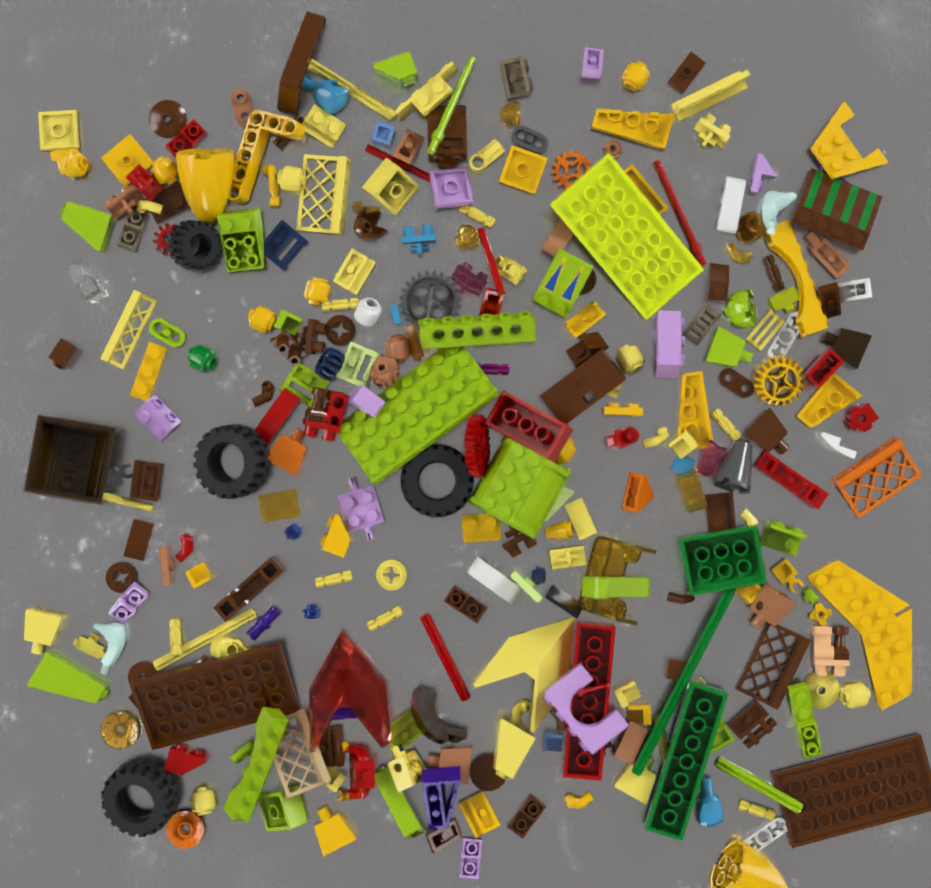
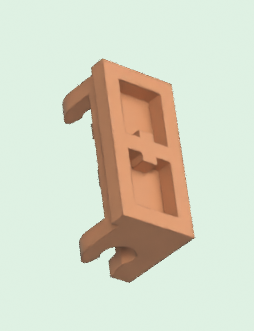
[612,720,648,765]

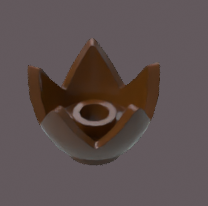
[354,206,388,240]

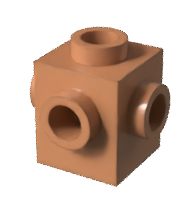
[370,356,399,388]

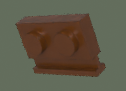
[145,182,191,225]
[129,460,162,502]
[704,492,736,532]
[314,727,344,767]

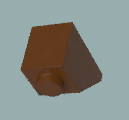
[705,263,729,303]

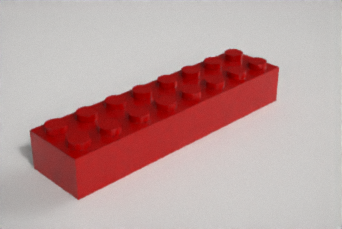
[562,621,616,781]

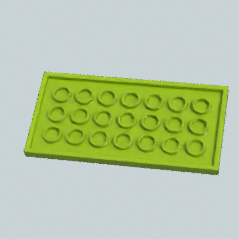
[337,346,500,486]

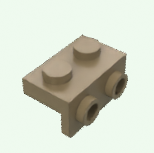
[500,55,533,100]

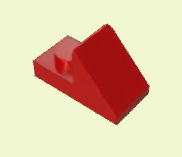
[478,288,504,316]

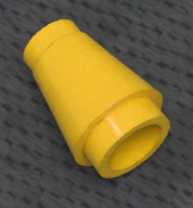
[545,521,574,540]

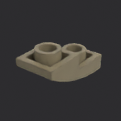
[117,208,149,252]

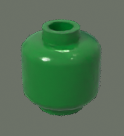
[187,345,217,373]

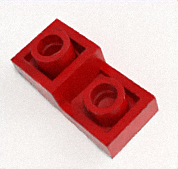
[165,119,207,159]

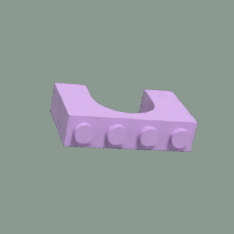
[543,663,629,754]

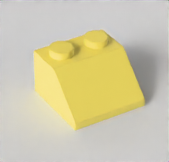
[362,158,420,216]

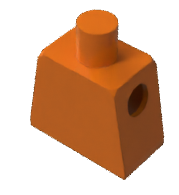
[267,428,307,476]

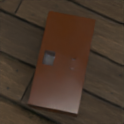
[540,348,626,424]

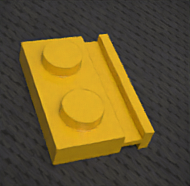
[603,403,643,416]
[462,513,502,543]
[458,790,501,838]

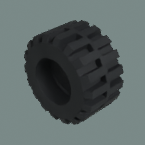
[167,220,221,270]

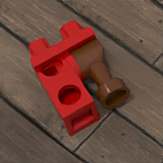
[302,387,349,442]

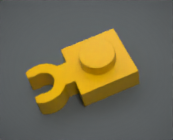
[771,558,804,593]

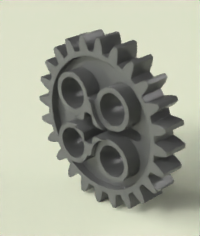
[399,270,461,330]

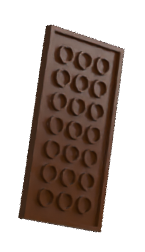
[130,642,300,750]
[772,733,931,848]

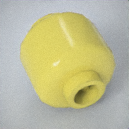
[277,166,307,192]
[617,344,645,374]
[840,682,871,709]
[189,787,216,816]

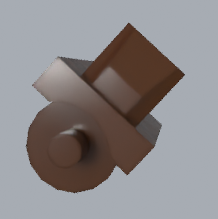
[295,319,328,355]
[270,330,307,366]
[502,525,537,558]

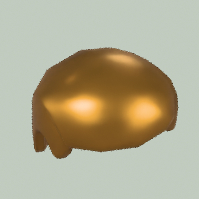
[737,211,766,243]

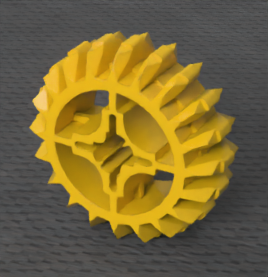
[753,355,806,407]

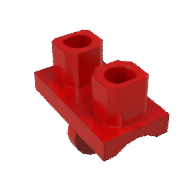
[126,164,164,201]
[606,427,640,449]

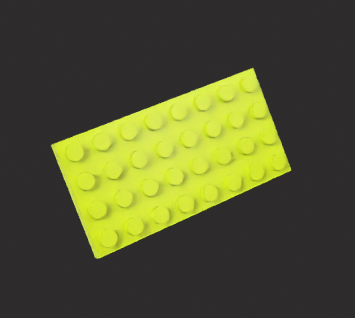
[549,153,704,320]

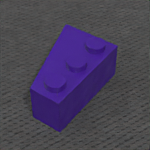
[422,766,461,830]

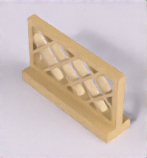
[273,708,331,799]

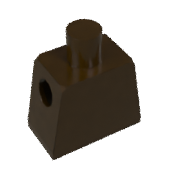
[822,328,872,370]

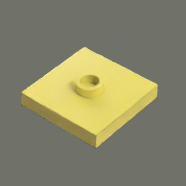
[38,110,80,151]

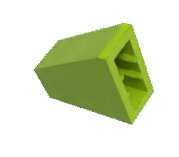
[60,201,114,253]

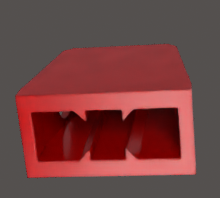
[804,348,845,389]

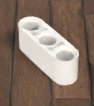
[716,176,746,234]
[467,557,522,604]

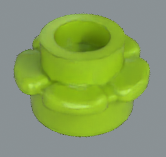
[802,587,819,604]

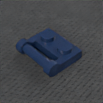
[264,220,308,271]

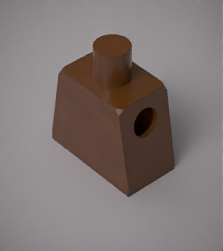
[742,408,790,455]

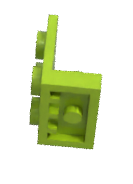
[760,520,808,556]

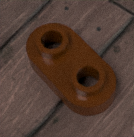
[718,368,754,398]

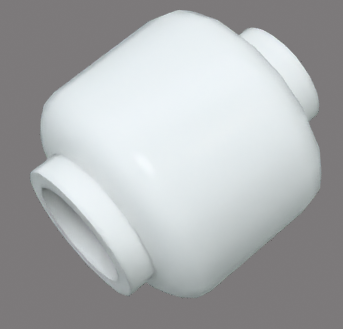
[354,298,382,326]

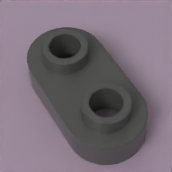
[512,125,548,154]

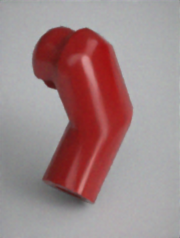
[175,533,194,563]

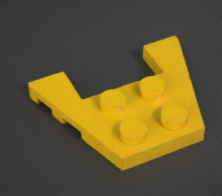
[810,102,888,180]

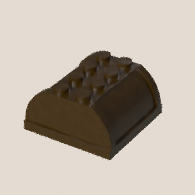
[24,415,116,505]

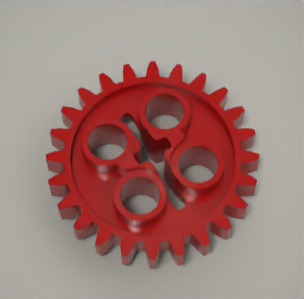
[464,414,491,477]

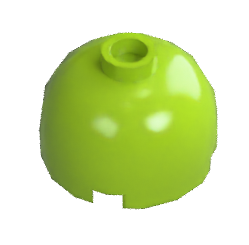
[725,289,757,328]

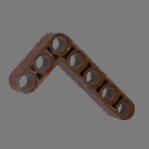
[277,11,326,115]

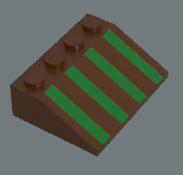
[789,168,883,251]

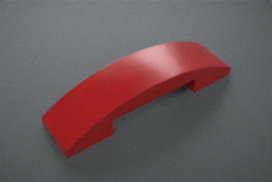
[254,388,301,449]
[755,450,829,510]

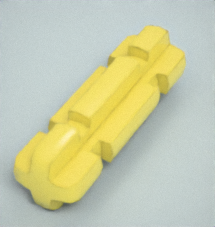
[460,205,495,228]
[321,298,359,312]
[711,408,742,441]
[315,571,352,588]
[367,606,403,631]
[169,619,182,657]
[738,800,776,821]

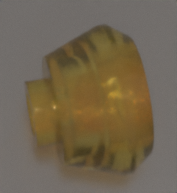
[501,100,520,127]
[455,225,480,250]

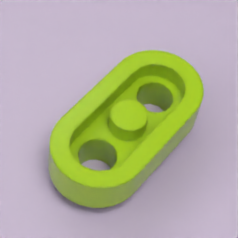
[149,318,186,347]

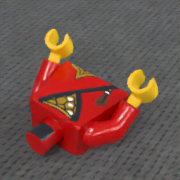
[336,741,375,801]

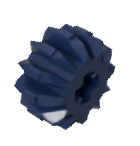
[315,347,345,381]

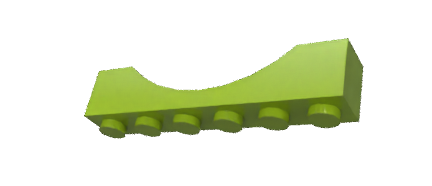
[223,707,288,822]

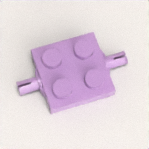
[337,476,385,541]

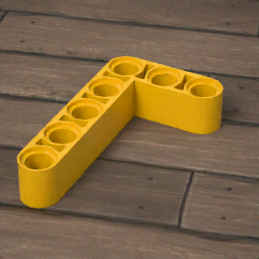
[228,110,305,205]

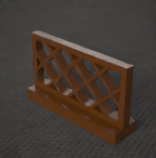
[736,622,811,710]

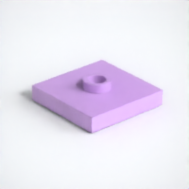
[429,167,474,209]

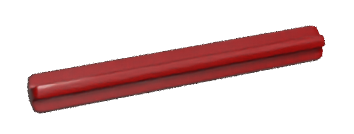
[420,614,470,702]

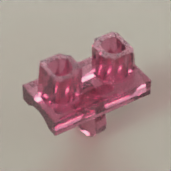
[451,262,488,296]
[697,439,727,477]

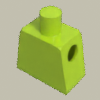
[704,326,753,367]

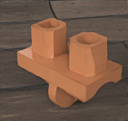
[105,184,144,220]

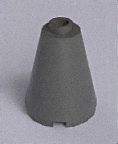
[713,438,752,494]

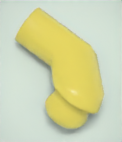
[136,200,163,214]
[643,427,669,448]
[740,509,758,526]

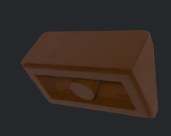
[123,519,154,561]

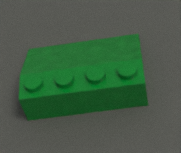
[680,524,767,596]

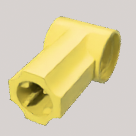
[469,139,505,174]

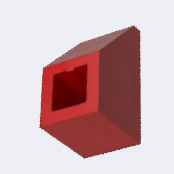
[164,744,209,776]

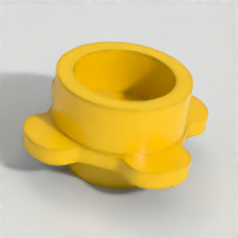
[809,603,832,626]

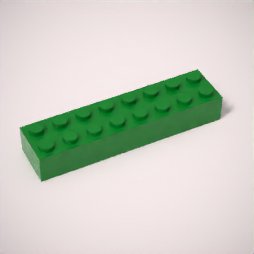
[644,679,729,841]

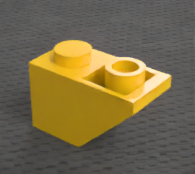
[320,513,351,558]

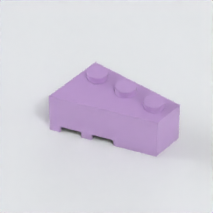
[655,310,685,379]

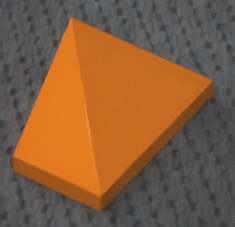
[622,472,654,513]

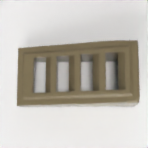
[682,303,721,346]

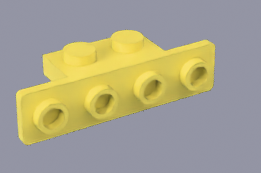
[395,61,458,121]

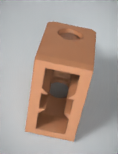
[750,583,797,630]
[428,746,472,785]

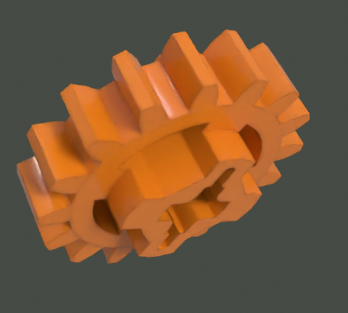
[551,149,591,190]

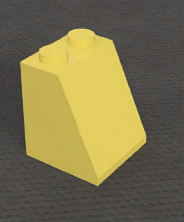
[493,718,536,780]

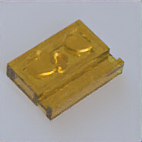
[258,489,301,523]

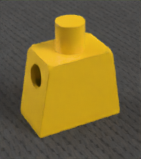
[314,806,357,856]

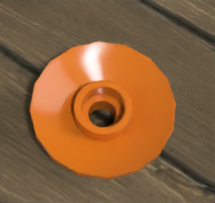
[166,810,204,849]

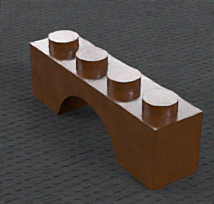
[213,556,285,622]

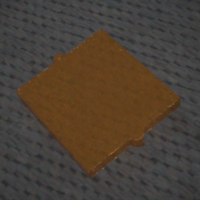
[404,324,424,361]

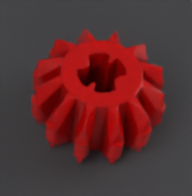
[153,223,176,255]

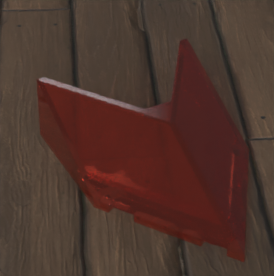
[309,631,392,753]

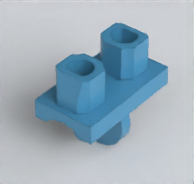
[401,224,437,257]

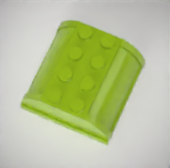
[468,436,572,539]

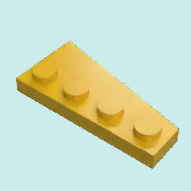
[591,109,675,151]

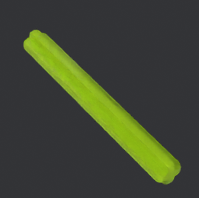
[715,758,803,814]

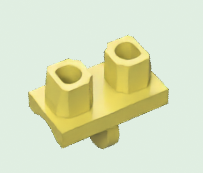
[694,113,731,148]
[495,255,527,285]
[549,546,587,570]

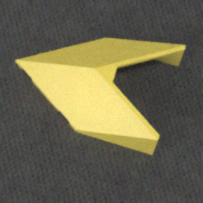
[473,617,575,734]

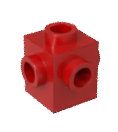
[846,403,879,433]

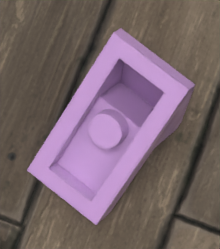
[581,47,604,79]
[748,153,777,195]

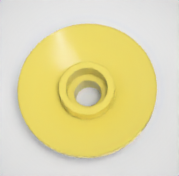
[803,671,840,709]

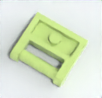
[336,341,382,389]

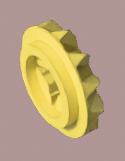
[376,560,407,590]

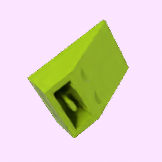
[217,207,264,272]

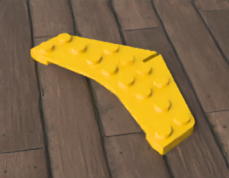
[807,561,912,710]

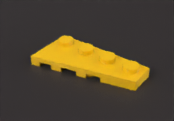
[677,371,714,450]

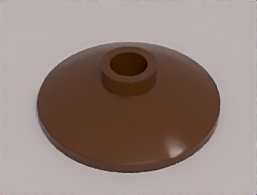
[149,100,187,138]

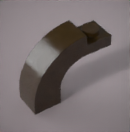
[411,688,468,744]

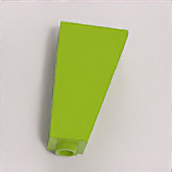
[27,650,109,704]
[375,766,427,840]

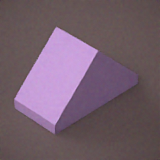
[347,385,385,418]

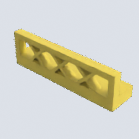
[100,290,157,369]

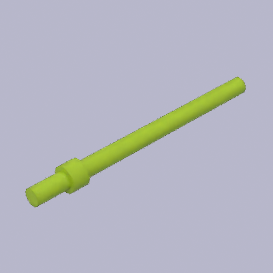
[427,56,476,155]

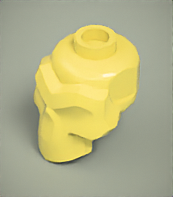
[210,636,247,659]

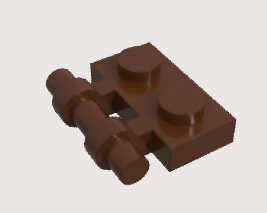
[727,699,777,749]

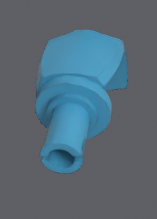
[302,75,349,114]
[697,777,724,828]

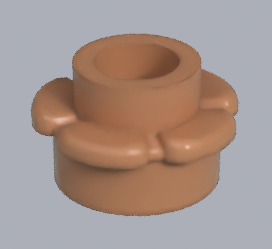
[604,140,622,159]

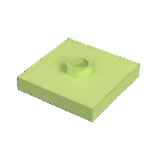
[510,569,543,603]

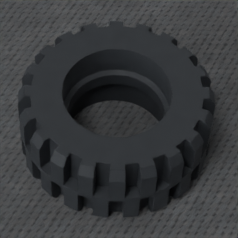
[193,424,271,499]
[400,444,474,518]
[101,759,179,837]

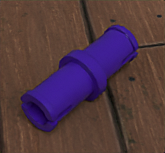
[246,605,281,641]

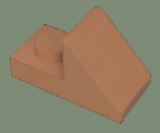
[393,129,424,165]

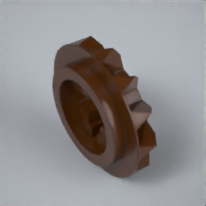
[326,315,356,346]
[106,562,137,593]

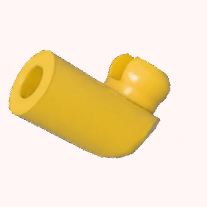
[564,792,594,809]

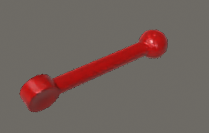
[577,683,610,696]

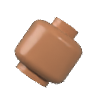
[385,334,411,363]

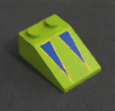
[533,248,594,318]

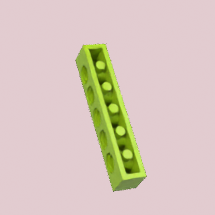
[418,311,536,349]

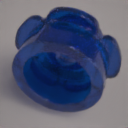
[284,523,302,540]
[532,566,546,585]
[302,605,321,619]

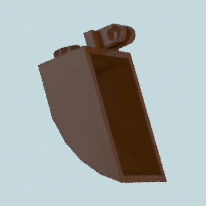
[428,105,467,170]

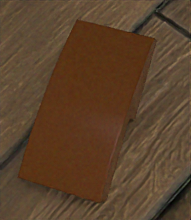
[444,585,488,624]
[507,796,546,839]

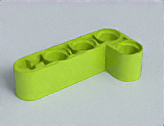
[582,577,650,598]

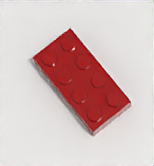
[484,390,573,463]

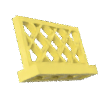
[670,70,750,122]
[296,154,351,235]

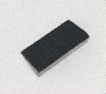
[545,585,584,618]

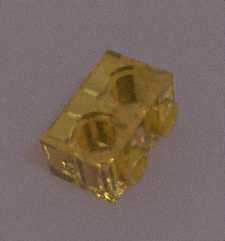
[675,468,708,513]

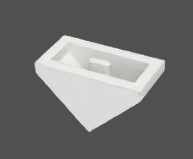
[838,278,872,303]

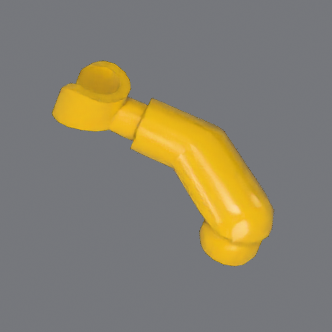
[262,164,282,207]

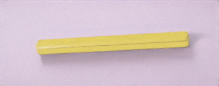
[308,59,396,121]
[153,608,257,671]

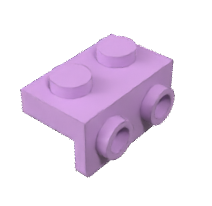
[134,395,181,442]

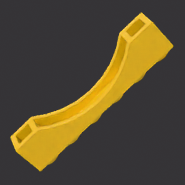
[764,220,828,338]

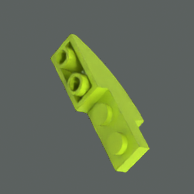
[787,681,823,759]

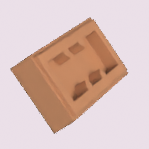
[159,546,174,585]

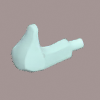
[761,191,797,235]
[93,623,126,675]

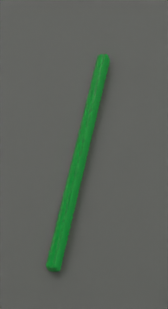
[632,588,736,776]

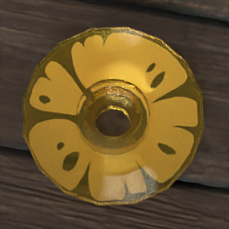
[100,711,139,750]

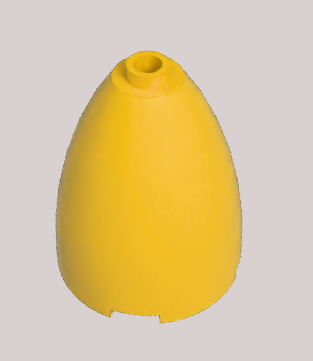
[176,148,234,225]
[710,840,788,888]

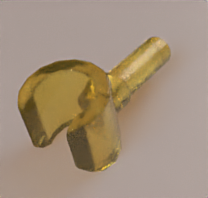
[352,201,380,214]

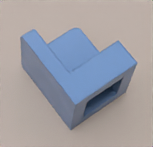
[371,121,395,148]
[542,730,564,753]

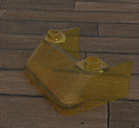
[579,536,656,625]

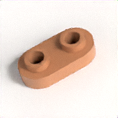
[231,89,254,127]

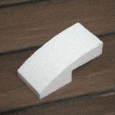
[819,432,857,459]

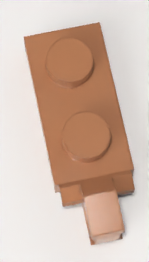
[804,231,851,279]

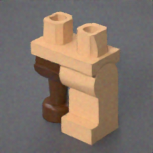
[812,626,850,676]

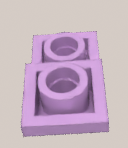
[108,582,149,624]
[460,838,482,879]

